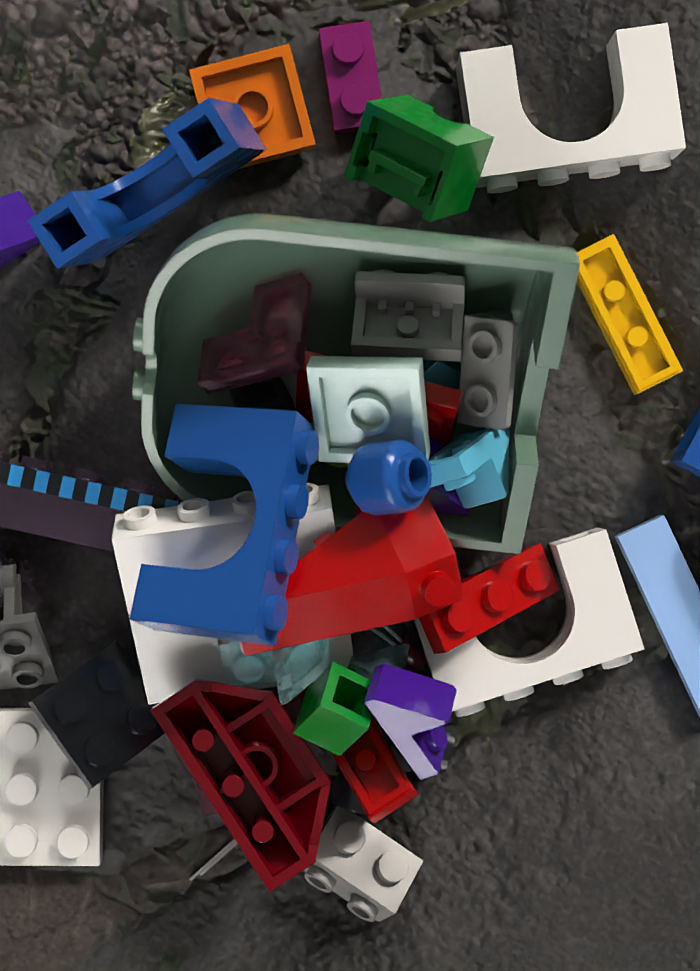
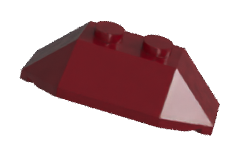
[150,679,331,892]

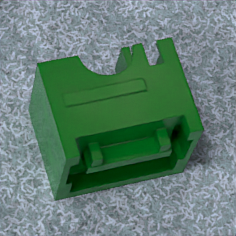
[344,95,494,222]

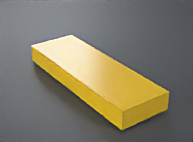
[577,234,683,395]

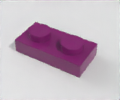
[319,21,382,135]

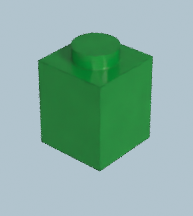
[293,662,372,756]

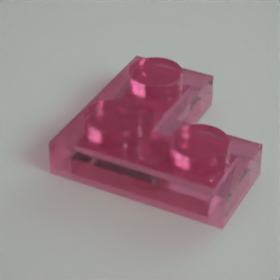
[197,273,312,395]

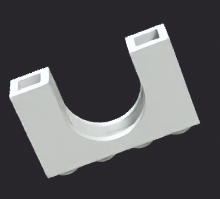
[456,23,686,193]
[414,528,644,717]

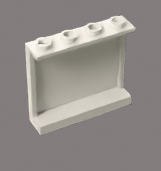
[112,483,356,705]

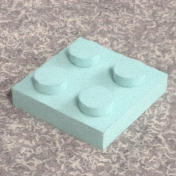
[306,356,430,463]

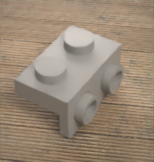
[351,269,465,362]
[457,310,518,430]
[303,805,423,922]

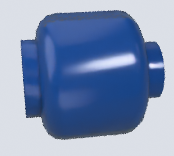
[346,439,432,515]

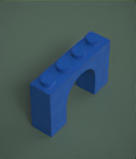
[27,98,267,269]
[129,403,319,646]

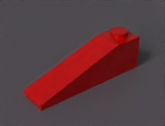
[239,494,464,656]

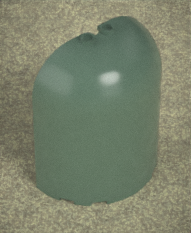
[132,213,580,554]

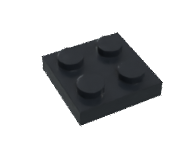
[28,641,165,789]

